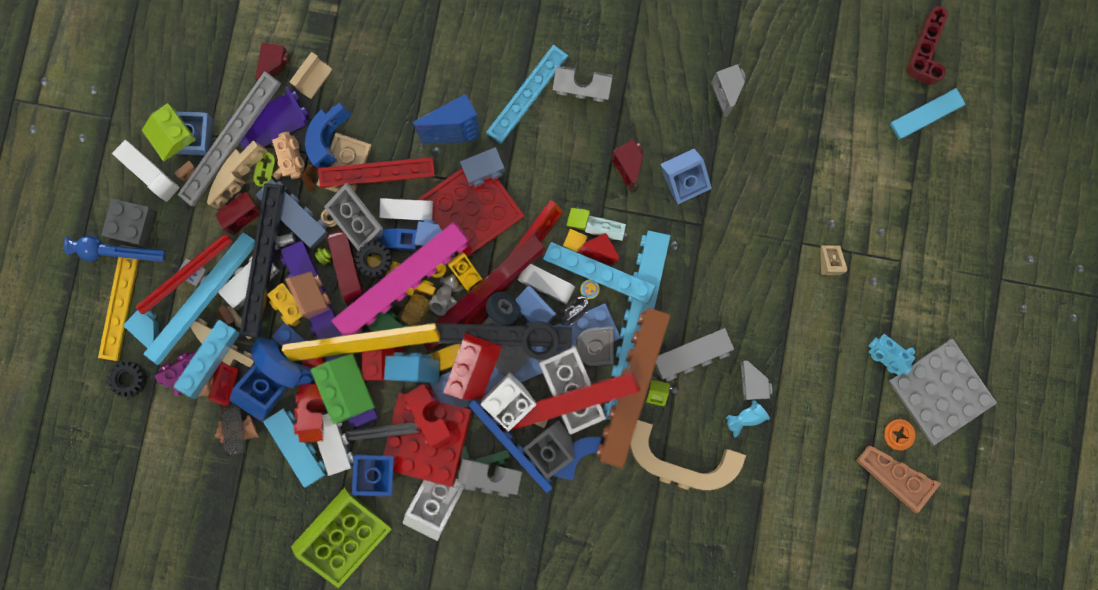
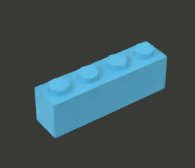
[174,320,239,399]
[263,409,327,488]

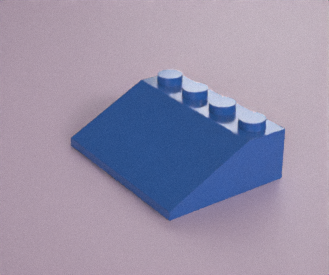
[413,94,481,144]

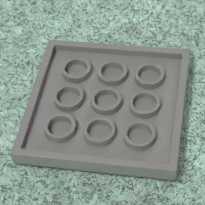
[888,339,997,446]

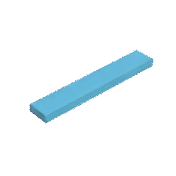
[486,45,568,145]

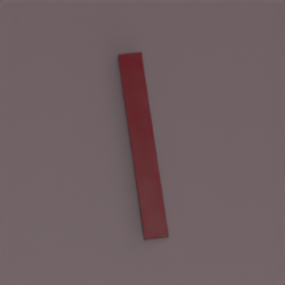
[423,236,546,352]

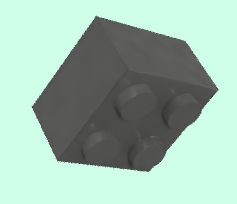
[101,198,156,248]

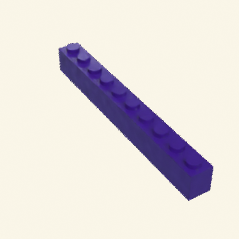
[280,241,380,427]

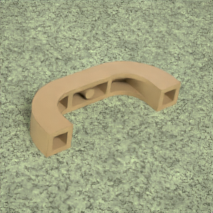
[630,420,746,490]

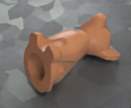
[214,415,260,443]

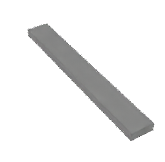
[177,71,281,206]

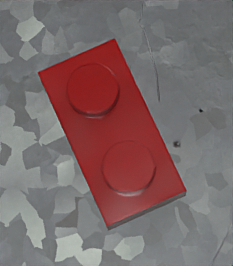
[208,362,239,406]

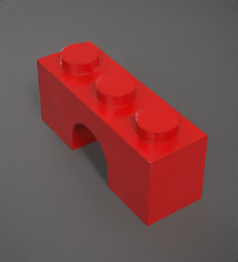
[294,384,325,443]
[404,384,456,448]

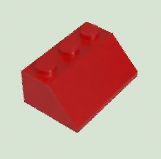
[444,333,502,399]

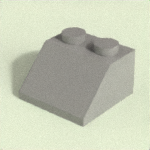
[711,64,746,117]

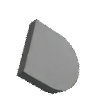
[575,326,614,366]

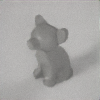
[429,274,463,316]

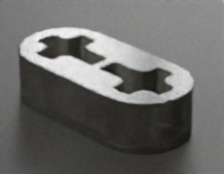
[557,295,590,326]

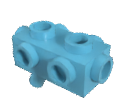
[869,334,915,376]

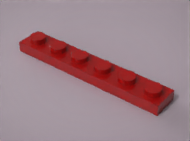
[318,157,435,188]

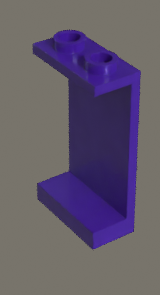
[228,87,309,150]

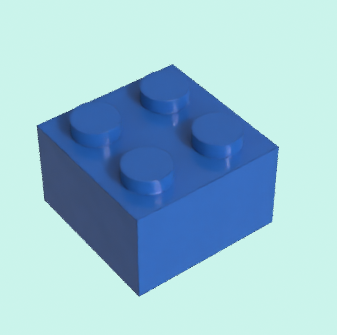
[230,364,287,421]

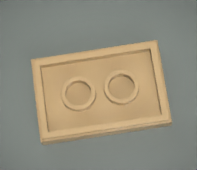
[316,133,372,193]

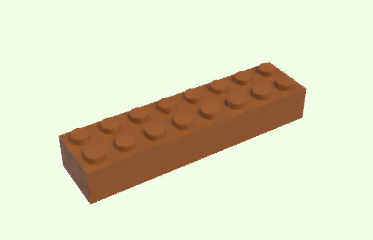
[596,308,670,468]

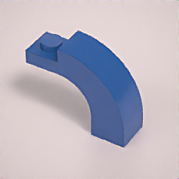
[305,102,352,168]
[250,337,314,388]
[554,437,602,480]

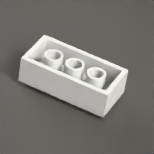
[537,345,606,434]

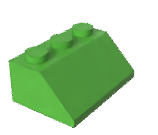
[311,353,375,424]

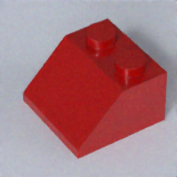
[362,346,404,381]

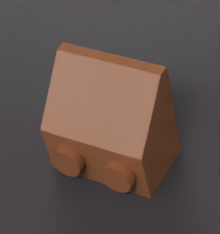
[286,272,331,319]

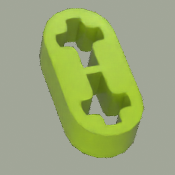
[254,152,277,189]

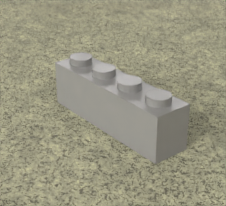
[655,328,734,381]

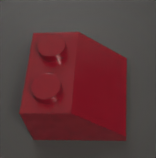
[611,140,644,191]
[215,192,260,235]

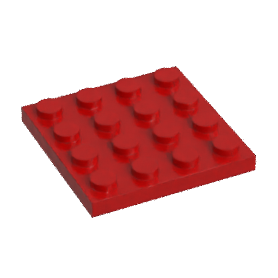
[418,168,525,258]
[383,393,473,487]

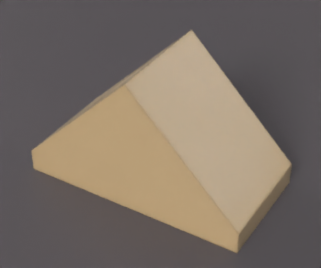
[821,246,847,275]

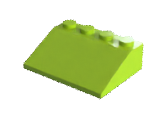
[291,487,391,588]

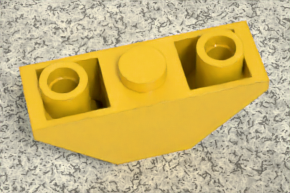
[447,252,483,293]

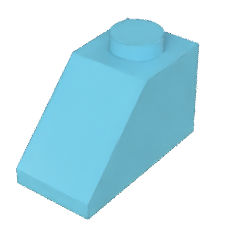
[123,310,159,348]

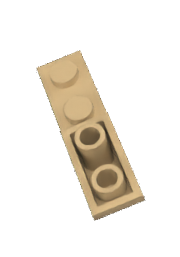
[207,141,267,209]
[190,318,255,368]

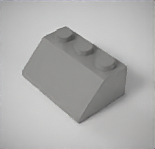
[324,183,383,251]

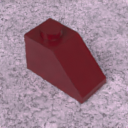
[255,42,289,81]

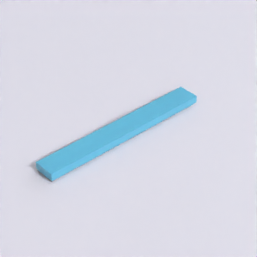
[144,233,255,365]

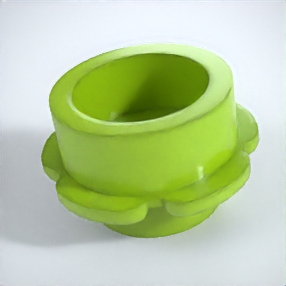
[315,248,332,265]

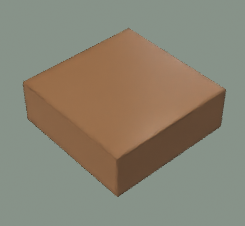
[175,161,197,182]

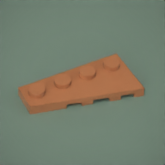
[856,446,941,513]

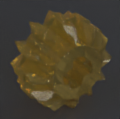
[401,293,430,326]

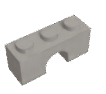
[553,65,613,102]
[457,459,522,497]

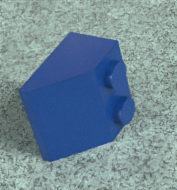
[352,454,394,496]

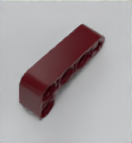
[906,6,948,85]
[327,230,365,307]

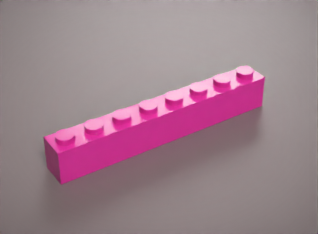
[331,222,470,336]

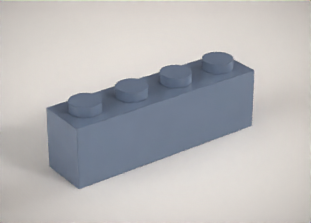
[255,179,329,250]

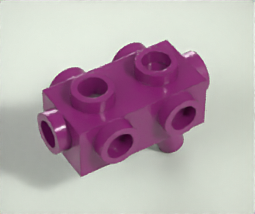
[154,350,197,396]

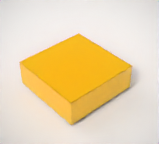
[563,229,588,253]

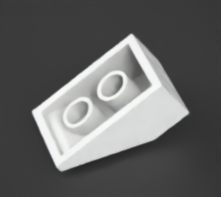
[403,479,464,541]

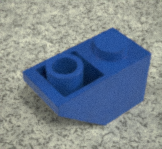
[380,228,418,252]

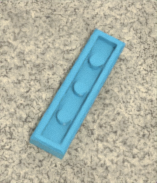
[890,88,965,140]

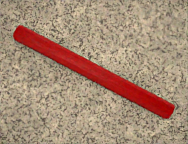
[136,234,232,314]

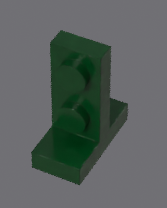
[461,446,511,468]

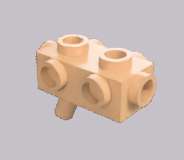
[272,132,305,180]

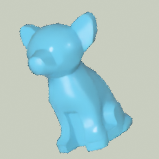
[726,400,770,438]

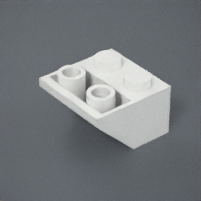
[481,372,536,432]

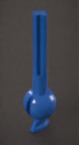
[64,235,166,262]

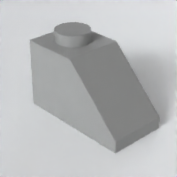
[740,361,772,400]

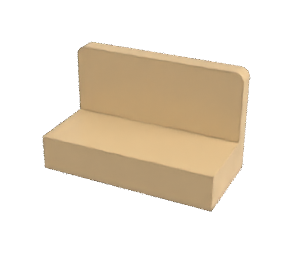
[290,52,332,99]

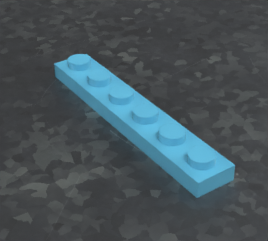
[543,242,656,304]

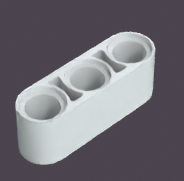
[379,198,433,220]
[517,264,575,304]

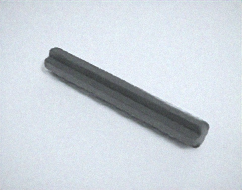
[346,422,420,441]

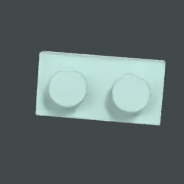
[585,216,626,241]

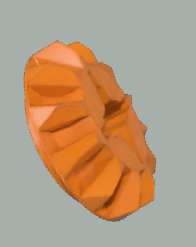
[883,419,915,450]

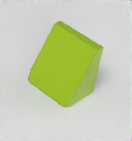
[566,208,590,231]
[646,380,670,406]

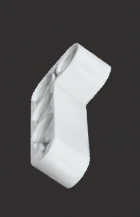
[112,140,180,202]

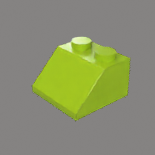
[142,103,196,161]

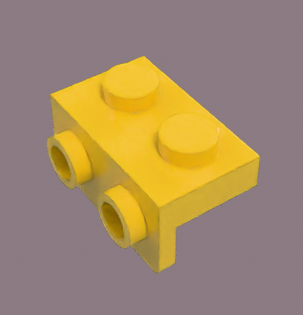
[267,283,302,327]

